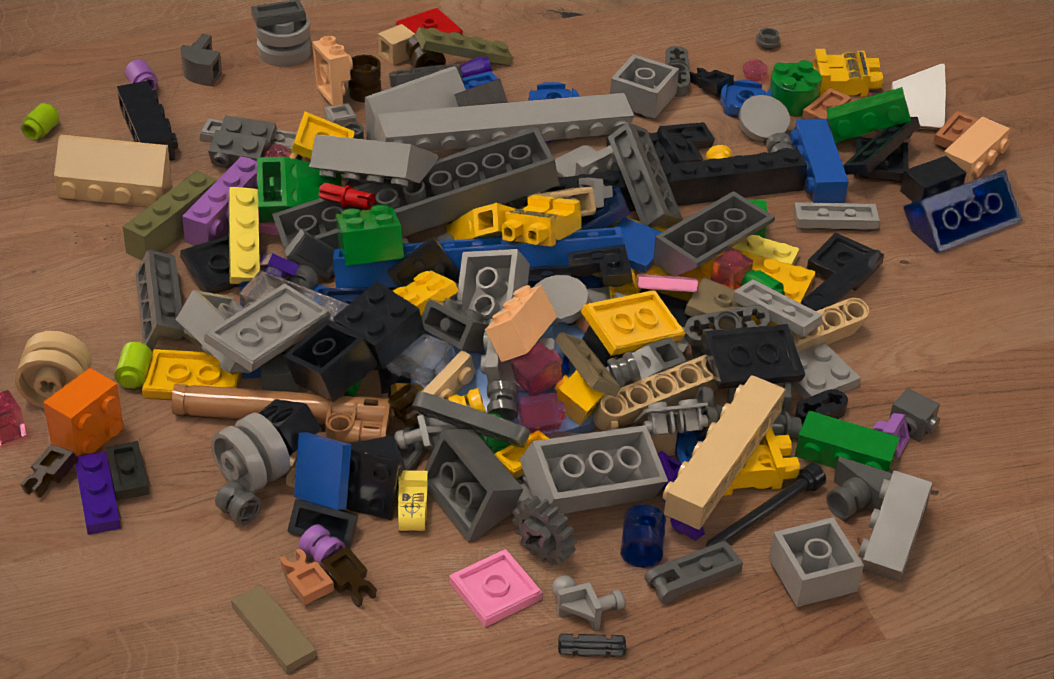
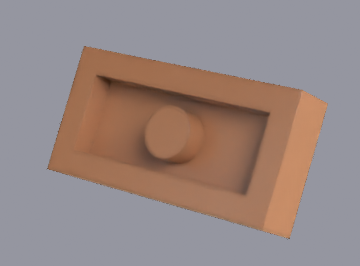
[802,88,852,124]
[934,111,979,149]

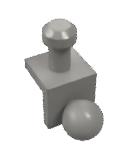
[394,415,457,451]
[552,575,626,631]

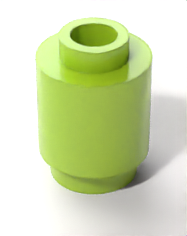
[21,103,60,141]

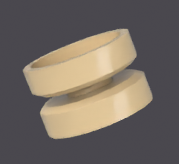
[14,331,92,408]

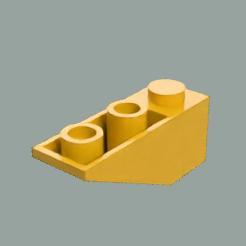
[446,203,516,240]

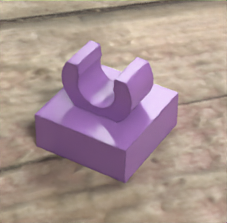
[872,413,910,458]

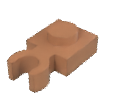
[280,548,334,605]

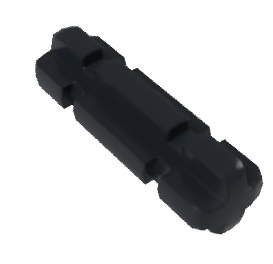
[558,633,626,656]

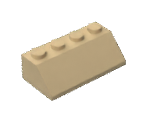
[54,134,173,207]

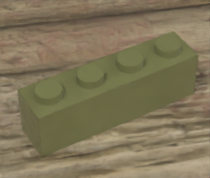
[122,170,217,260]

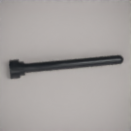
[705,463,826,547]

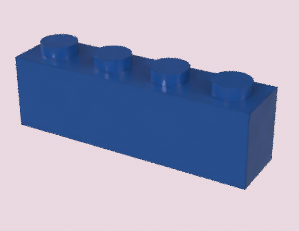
[790,119,849,203]

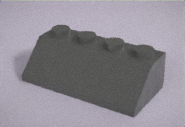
[653,191,775,276]

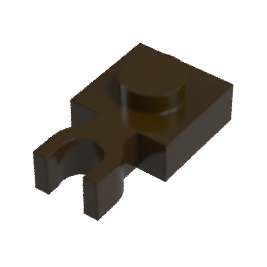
[20,444,78,498]
[320,546,377,607]

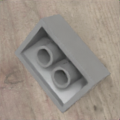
[175,290,284,374]

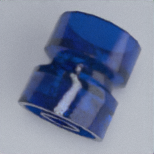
[620,504,666,568]

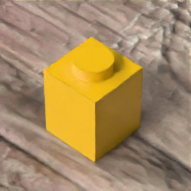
[552,370,605,426]

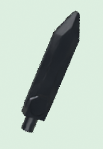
[801,250,881,311]

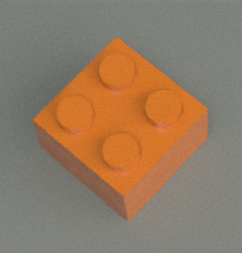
[43,368,124,456]

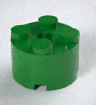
[769,60,822,116]

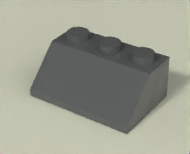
[424,429,523,542]

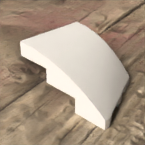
[891,64,946,130]

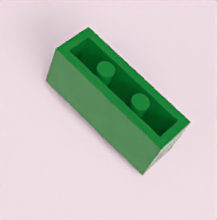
[827,87,911,143]
[795,411,900,472]

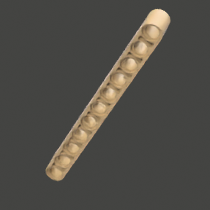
[593,298,869,431]

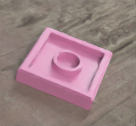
[636,274,698,292]
[449,549,543,628]

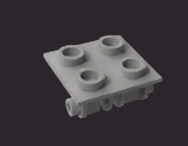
[634,399,708,436]

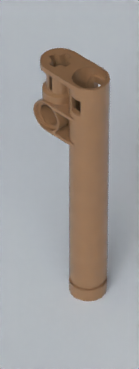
[172,384,392,444]

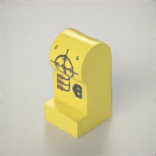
[398,470,428,531]

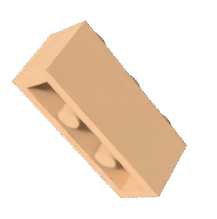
[943,117,1010,184]
[485,284,557,362]

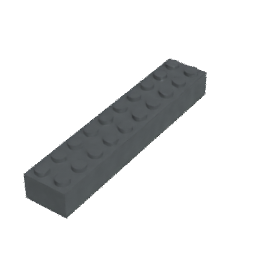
[272,127,559,265]

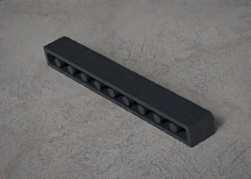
[540,149,807,212]

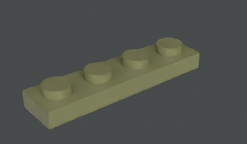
[415,28,514,66]

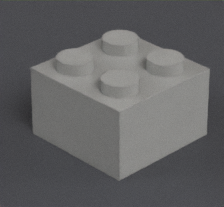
[610,54,679,119]
[769,517,864,607]

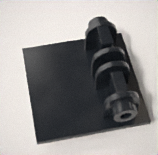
[346,448,404,520]

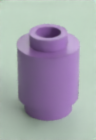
[125,59,158,90]

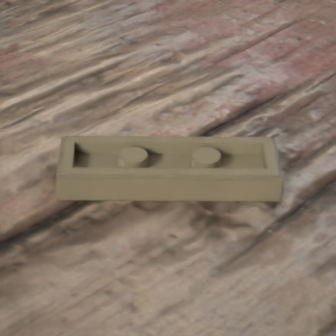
[554,332,621,397]
[231,584,317,674]

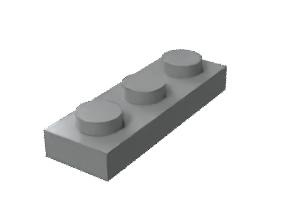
[793,202,880,230]
[733,279,823,337]

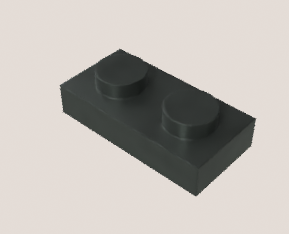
[106,441,149,500]

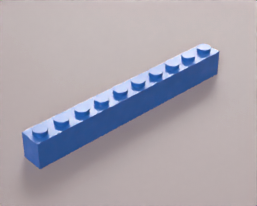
[333,227,623,289]

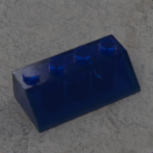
[903,170,1023,253]

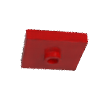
[396,8,463,36]

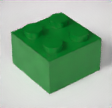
[336,205,404,266]

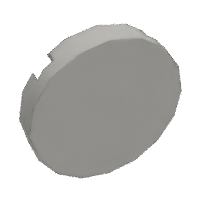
[738,95,790,142]
[534,275,589,325]

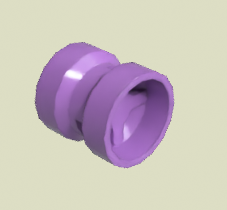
[298,524,345,565]

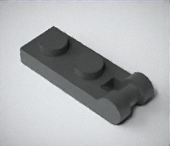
[645,540,743,604]

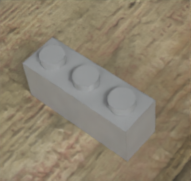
[858,470,932,582]

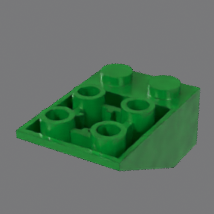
[257,157,342,223]

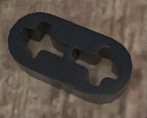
[794,389,848,426]

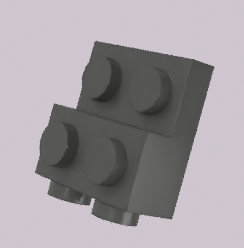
[208,115,277,167]

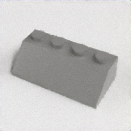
[365,66,466,141]
[310,134,438,187]

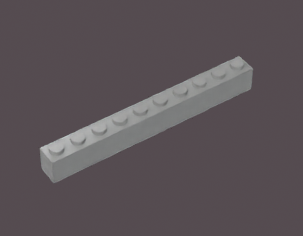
[374,93,634,151]

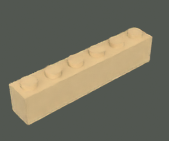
[662,375,786,530]

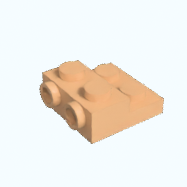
[312,36,353,107]

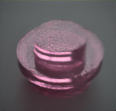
[743,59,768,81]

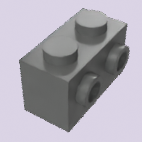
[421,298,489,354]

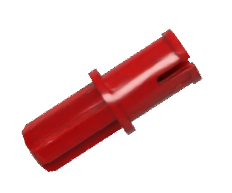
[319,183,375,210]

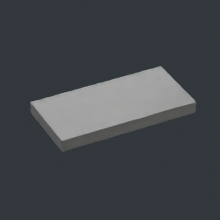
[204,283,331,372]

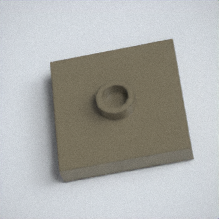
[684,277,745,330]

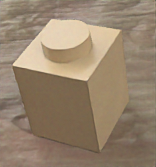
[378,24,415,65]

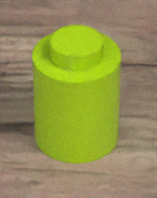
[114,342,152,389]

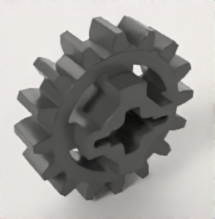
[512,496,577,565]

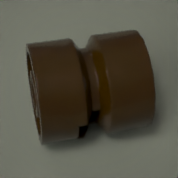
[406,34,446,68]
[348,54,381,103]

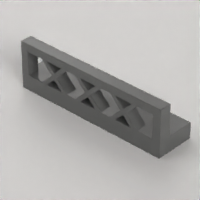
[608,122,683,228]
[136,249,184,351]

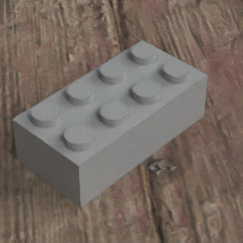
[520,425,668,514]

